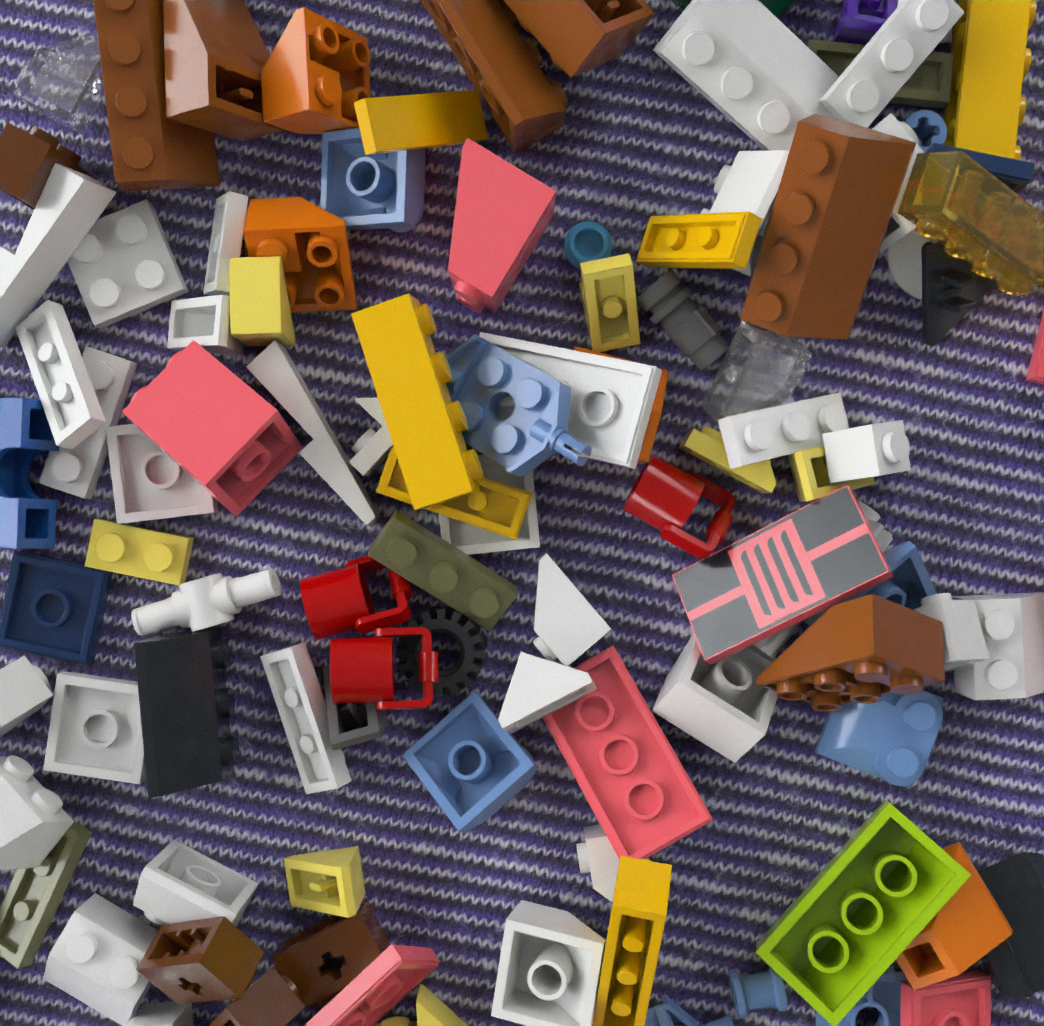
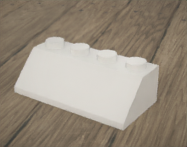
[653,0,839,151]

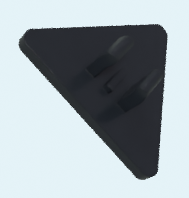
[921,242,1004,346]

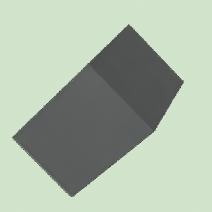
[323,665,390,751]

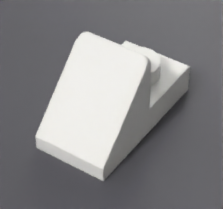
[349,397,393,477]

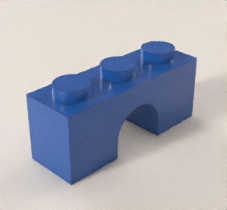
[0,398,59,549]

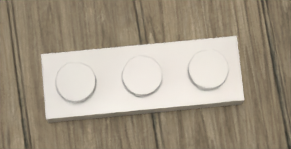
[819,0,964,128]
[16,300,106,449]
[39,346,137,499]
[718,392,849,469]
[260,642,352,794]

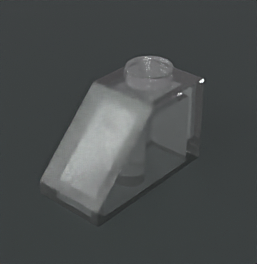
[14,31,105,136]
[701,321,812,426]

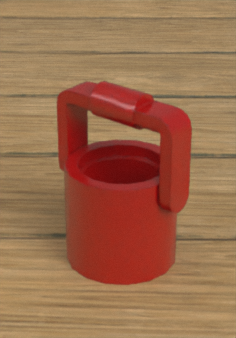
[622,455,735,559]
[300,556,412,640]
[330,627,439,710]

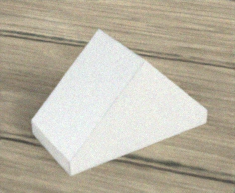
[167,295,244,356]
[498,652,597,734]

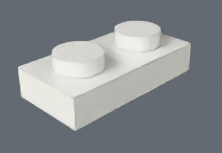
[203,191,248,296]

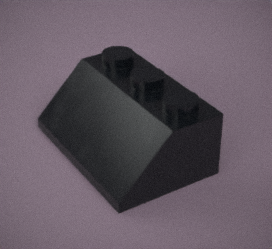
[134,628,240,798]

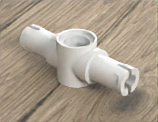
[131,569,281,636]

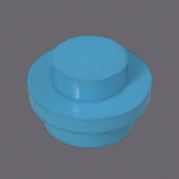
[564,221,612,270]

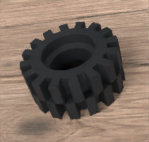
[396,607,485,698]

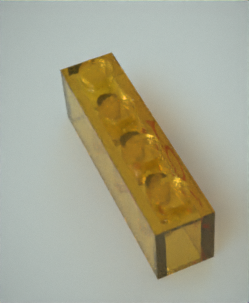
[898,151,1044,296]

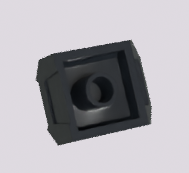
[978,852,1044,997]

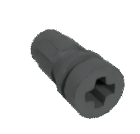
[636,268,730,371]

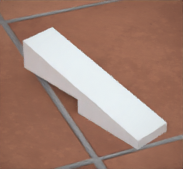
[0,163,117,347]
[246,340,381,525]

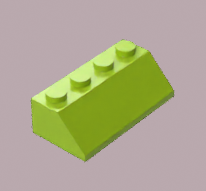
[755,800,971,1026]

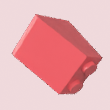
[448,138,556,314]
[122,340,303,517]

